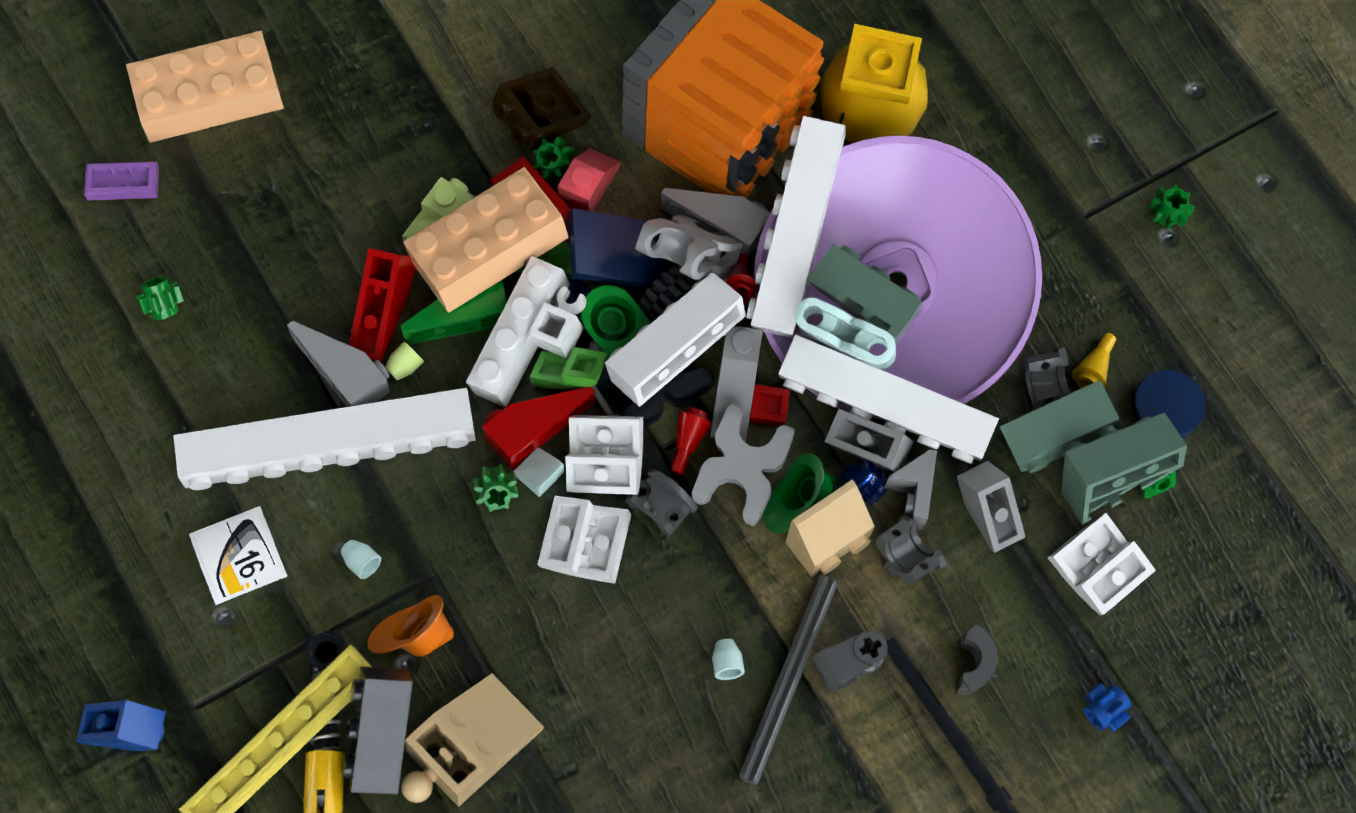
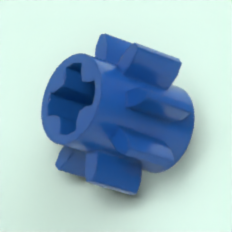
[1083,683,1131,732]

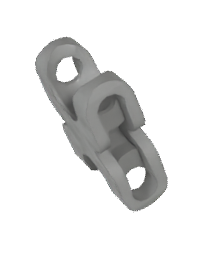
[635,214,743,280]
[692,404,794,527]

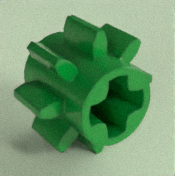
[532,137,576,180]
[1149,185,1195,230]
[136,276,184,320]
[472,464,519,512]

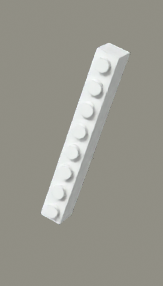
[173,388,476,490]

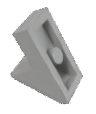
[885,450,937,530]

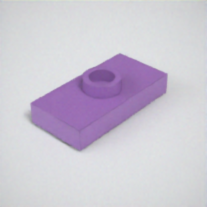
[84,161,159,200]

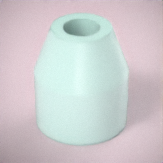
[341,540,381,579]
[712,639,745,680]

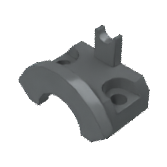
[1019,347,1071,411]
[625,468,698,538]
[876,515,946,585]
[956,624,999,696]

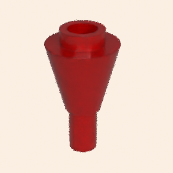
[725,254,759,304]
[670,407,712,476]

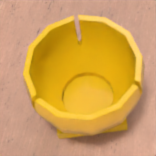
[820,24,928,143]

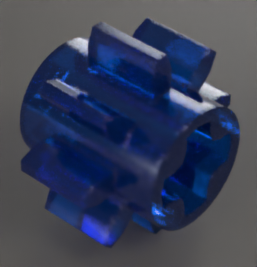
[841,461,887,506]

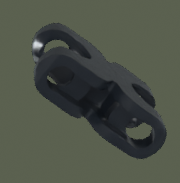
[597,365,715,429]

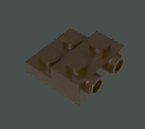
[492,67,591,152]

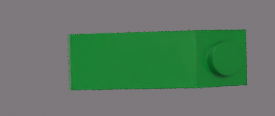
[401,280,507,345]

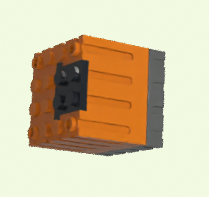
[622,0,824,199]

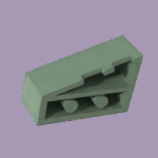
[807,244,923,345]
[1000,380,1122,473]
[1061,413,1187,526]

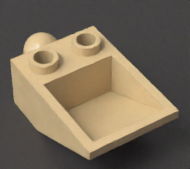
[401,674,544,807]

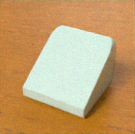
[513,447,564,497]

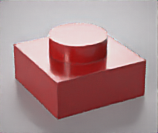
[749,384,790,427]

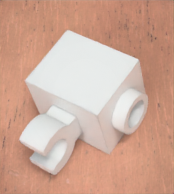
[528,287,587,359]

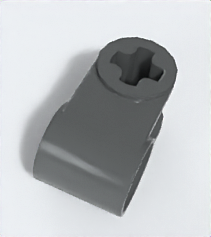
[812,630,888,692]

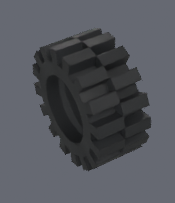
[639,265,699,323]

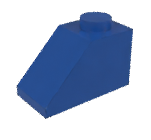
[76,700,166,751]

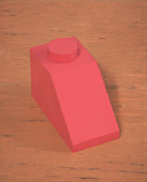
[558,148,621,212]

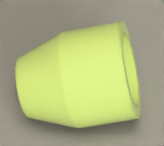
[385,342,424,381]

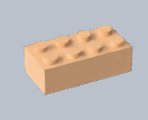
[126,31,284,143]
[403,167,569,313]

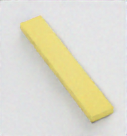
[179,645,372,813]

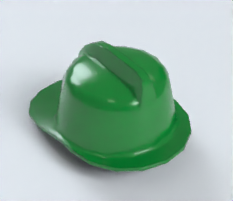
[581,285,651,358]
[763,453,835,534]

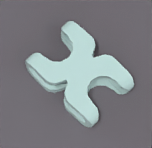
[795,298,896,371]

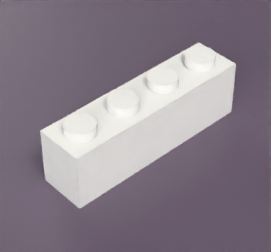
[466,256,570,408]
[605,272,746,407]

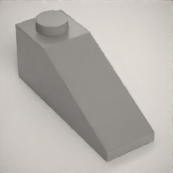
[660,188,770,259]
[287,321,390,407]
[710,326,763,443]

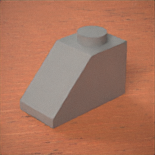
[825,408,914,473]
[957,461,1025,553]

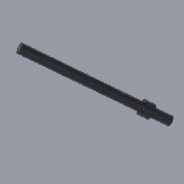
[887,637,1018,813]

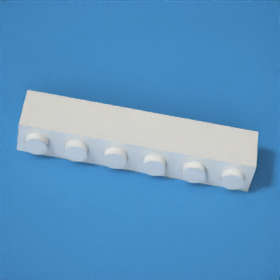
[746,116,846,338]
[778,334,999,464]

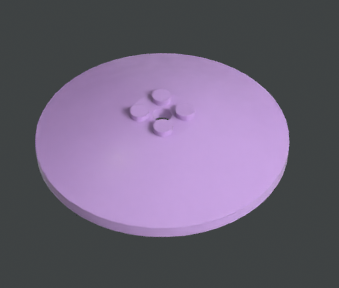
[754,136,1042,420]

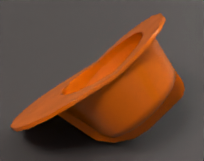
[367,595,454,657]

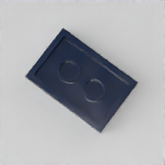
[567,208,670,290]

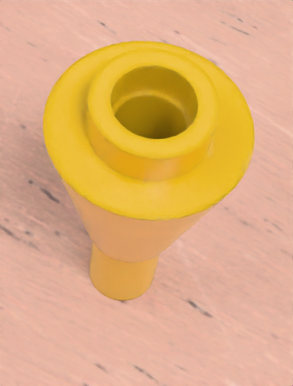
[1072,333,1116,389]

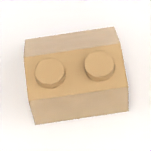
[785,480,875,577]

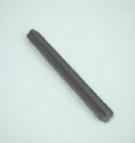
[739,575,838,785]

